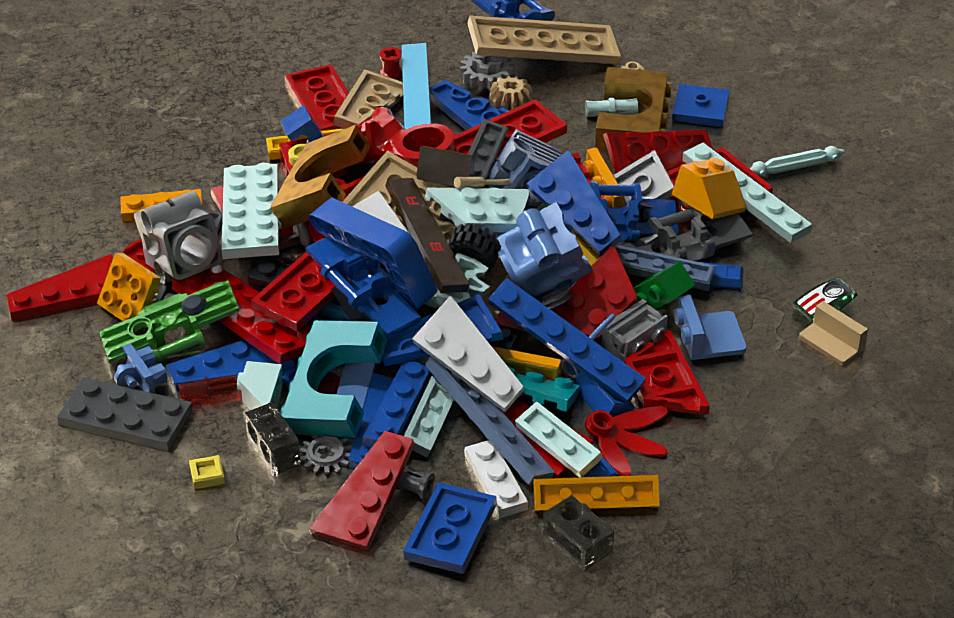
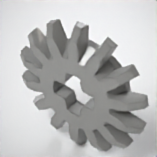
[299,435,352,474]

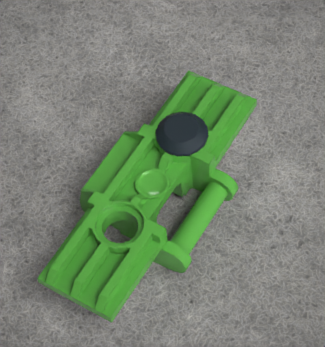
[99,281,240,363]

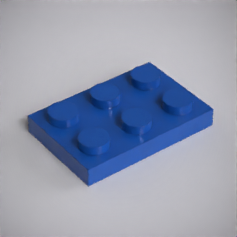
[403,482,497,574]

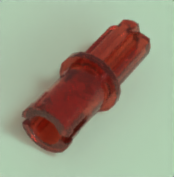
[178,375,238,401]

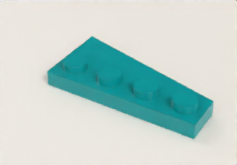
[508,367,580,411]

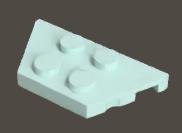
[425,187,530,232]

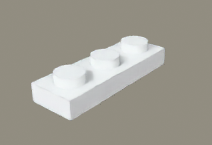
[465,440,528,519]

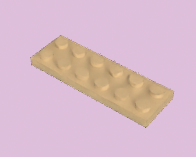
[467,16,621,64]

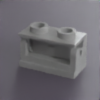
[601,299,668,362]

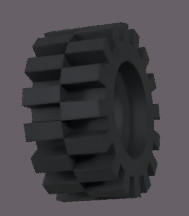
[448,223,501,272]

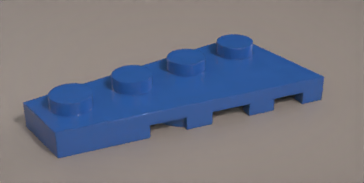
[429,80,509,130]
[527,150,621,257]
[166,340,296,392]

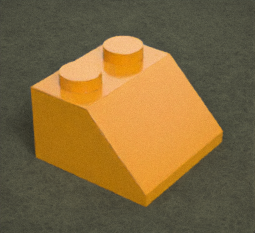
[672,158,746,219]

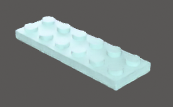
[222,163,279,259]

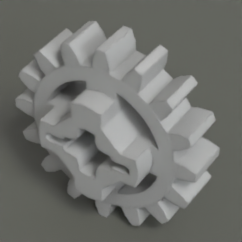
[460,51,514,91]

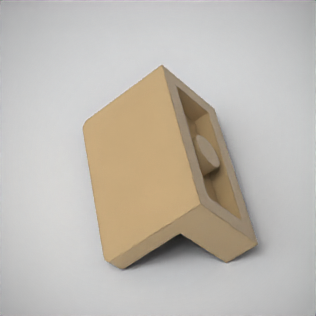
[799,301,868,366]

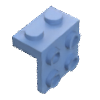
[674,295,746,360]

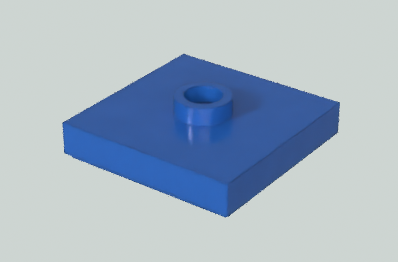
[672,84,730,127]

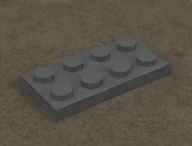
[57,377,192,451]

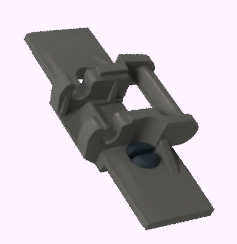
[621,206,753,261]

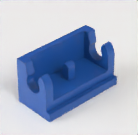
[280,105,324,144]

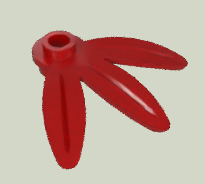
[585,406,669,476]

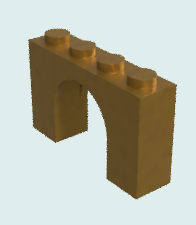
[595,67,672,150]
[270,125,371,229]

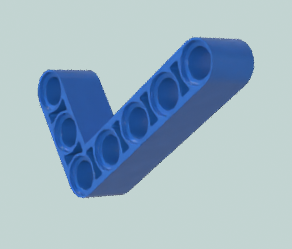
[309,198,438,311]

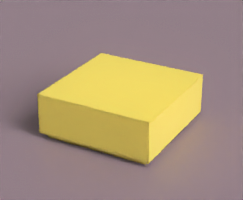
[189,455,225,490]

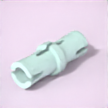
[585,98,638,117]

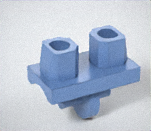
[114,344,168,394]

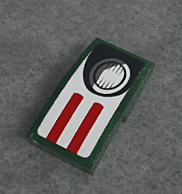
[793,277,858,324]

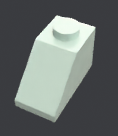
[237,361,283,427]

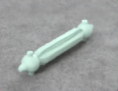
[750,146,844,177]

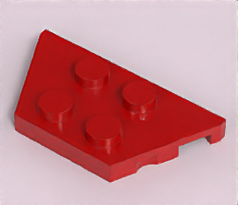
[550,245,638,342]
[624,330,710,415]

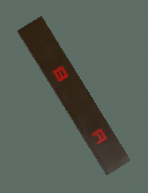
[385,178,470,293]

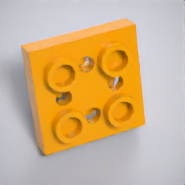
[97,253,161,329]

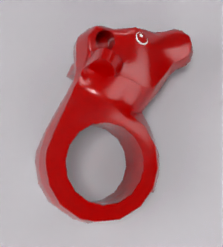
[361,107,457,167]

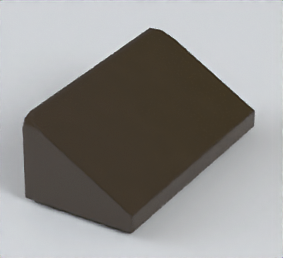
[417,146,474,187]

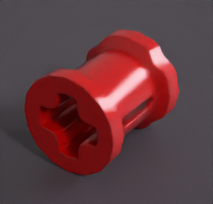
[380,47,402,80]

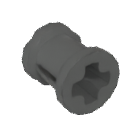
[396,464,435,499]

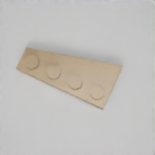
[333,69,403,129]

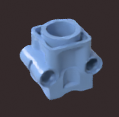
[497,202,593,298]

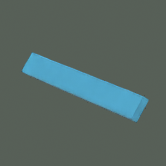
[402,43,431,129]

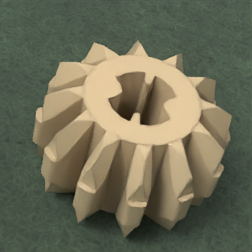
[489,76,532,111]

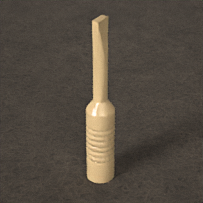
[454,177,510,188]

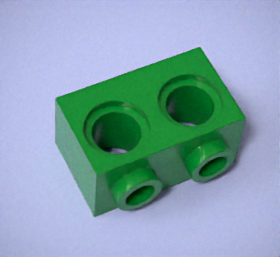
[633,261,695,309]

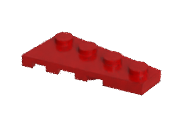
[603,130,713,174]
[6,254,118,321]

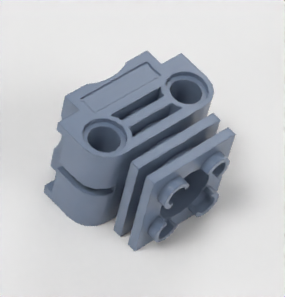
[485,129,562,211]

